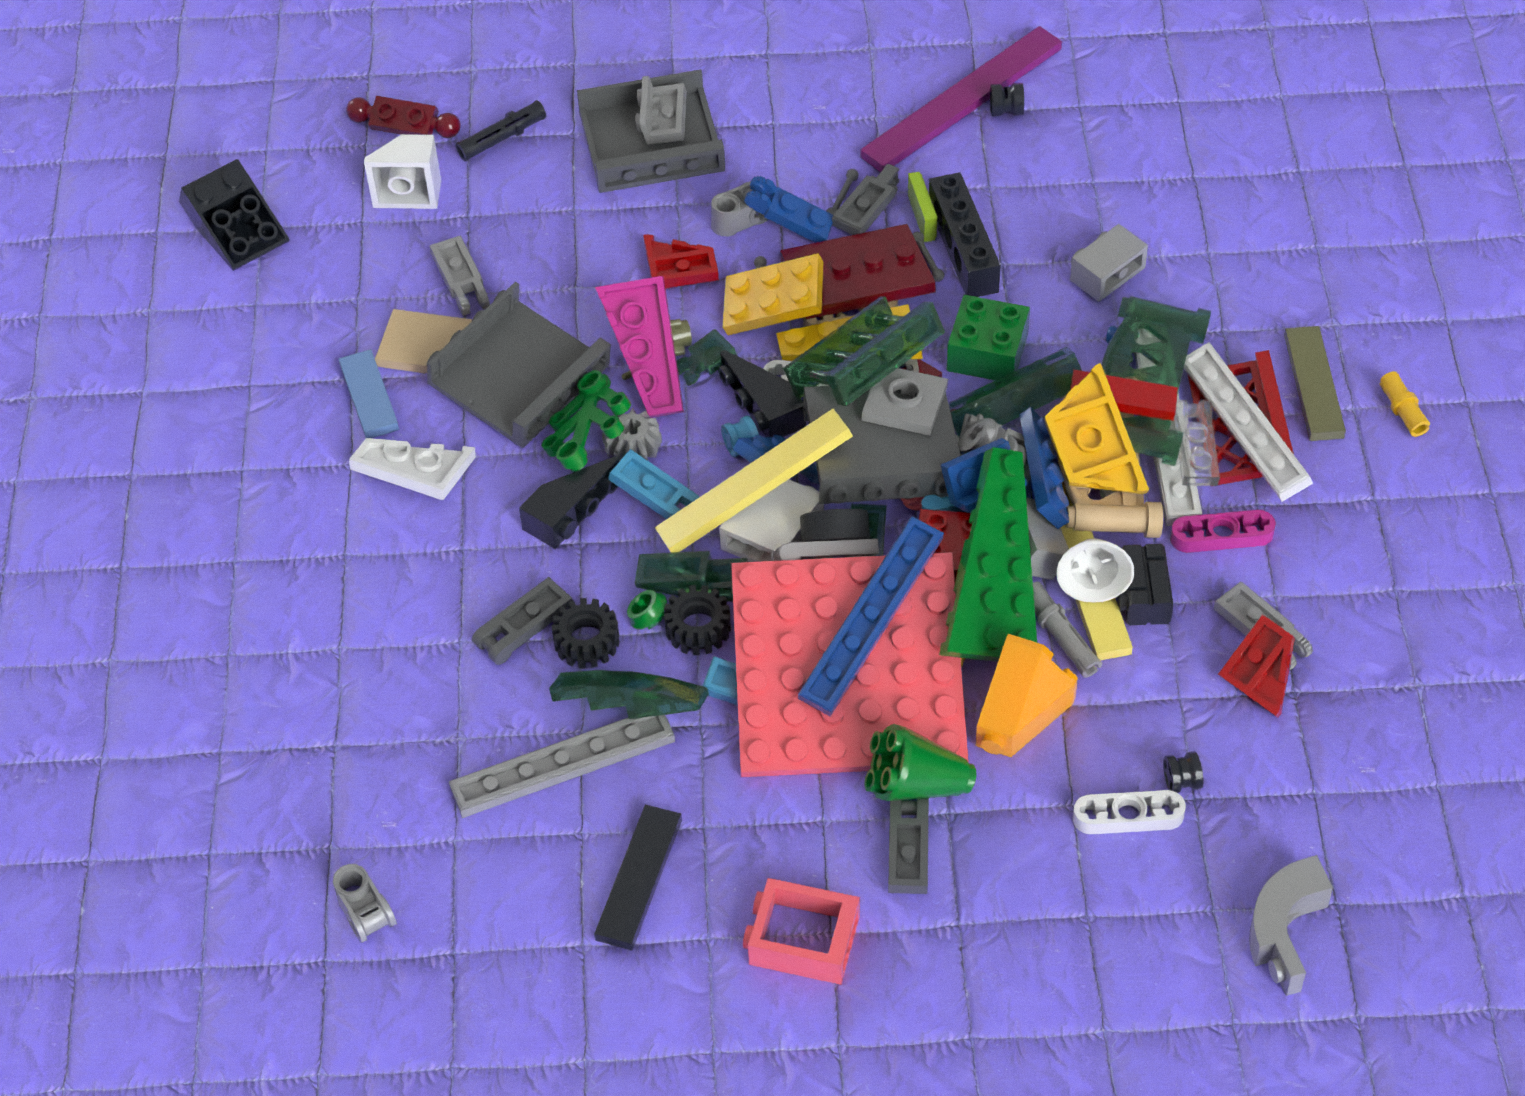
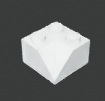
[364,134,441,209]

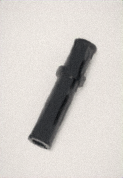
[455,100,547,162]

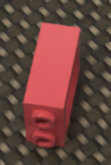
[743,878,860,985]

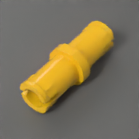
[1379,371,1430,437]

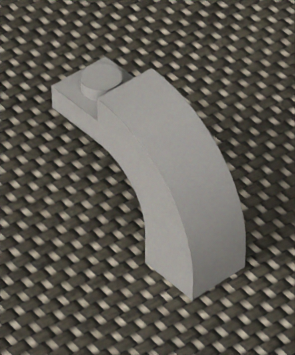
[1249,855,1333,996]

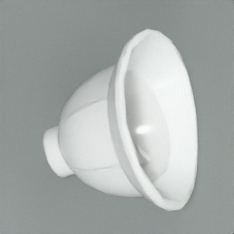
[1056,539,1134,603]

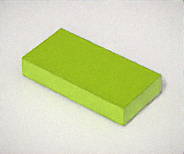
[908,172,937,242]

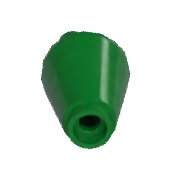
[864,724,976,801]

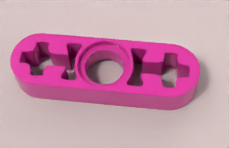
[1170,510,1276,553]

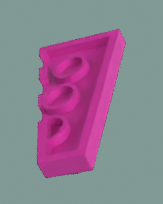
[595,276,684,418]

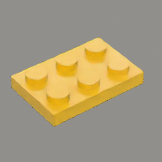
[723,253,823,335]

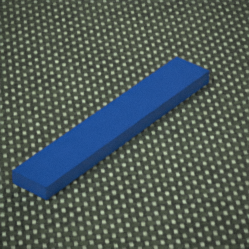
[798,516,944,717]

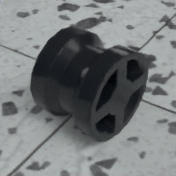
[1163,751,1204,793]

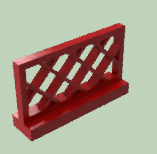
[1187,350,1294,486]

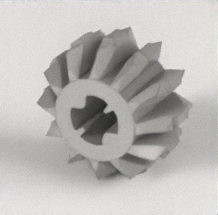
[602,408,662,462]

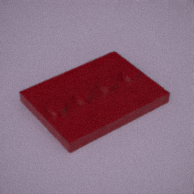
[780,224,936,320]

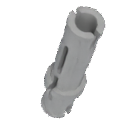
[1033,582,1102,678]

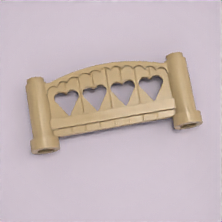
[1053,370,1163,538]

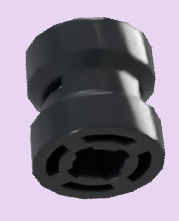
[990,83,1024,116]

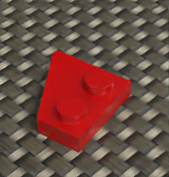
[643,234,719,288]

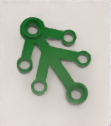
[541,370,631,472]

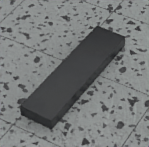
[594,804,682,950]

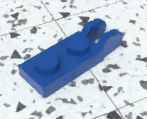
[744,176,833,243]

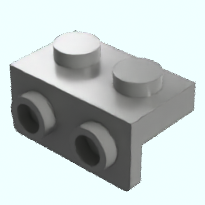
[635,76,687,145]

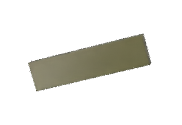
[1284,326,1346,441]

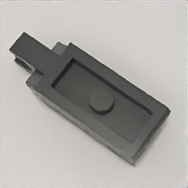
[832,164,899,235]

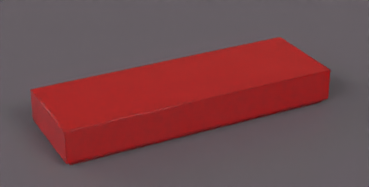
[1070,369,1178,421]

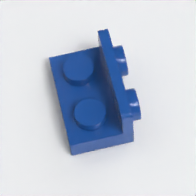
[940,438,1027,512]

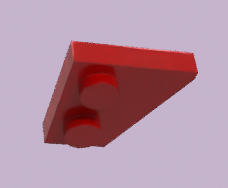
[1218,614,1295,718]

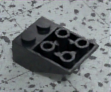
[179,159,290,271]

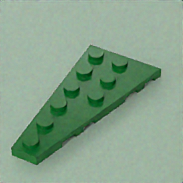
[939,447,1037,662]

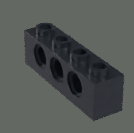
[929,172,1001,297]

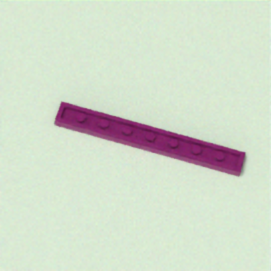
[860,26,1062,172]

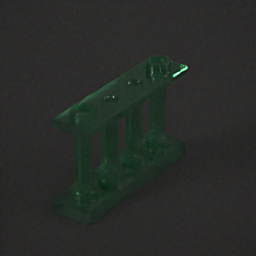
[783,296,945,406]

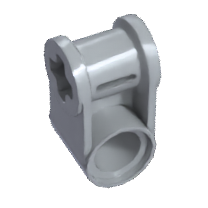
[711,181,768,236]
[333,864,397,943]

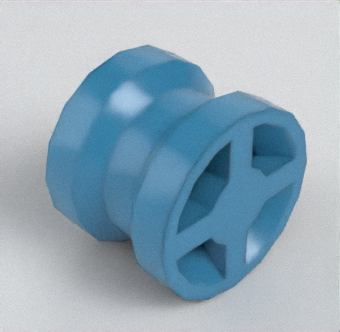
[721,415,759,457]

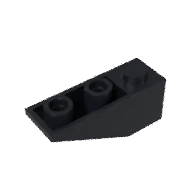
[718,350,806,437]
[519,456,619,549]

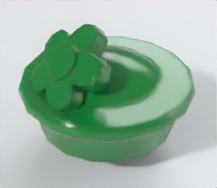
[627,590,667,629]

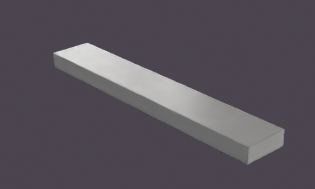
[449,706,675,818]

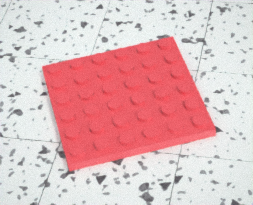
[731,552,969,777]

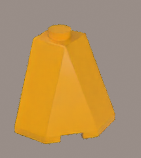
[975,634,1078,757]

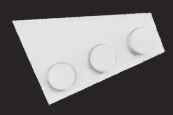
[349,438,476,500]

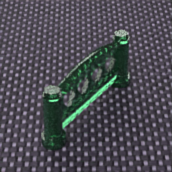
[1101,296,1211,467]

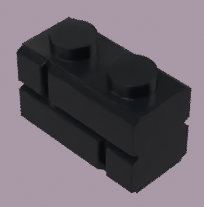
[1117,544,1173,626]

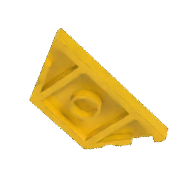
[1044,363,1149,494]

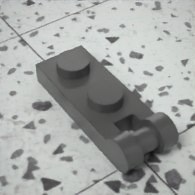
[472,577,573,665]
[888,798,929,894]

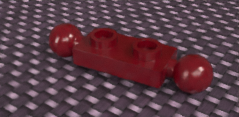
[346,96,461,138]

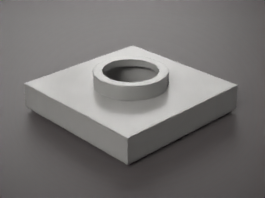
[861,364,948,436]

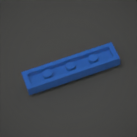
[1019,407,1069,529]

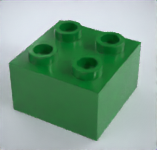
[947,294,1030,384]

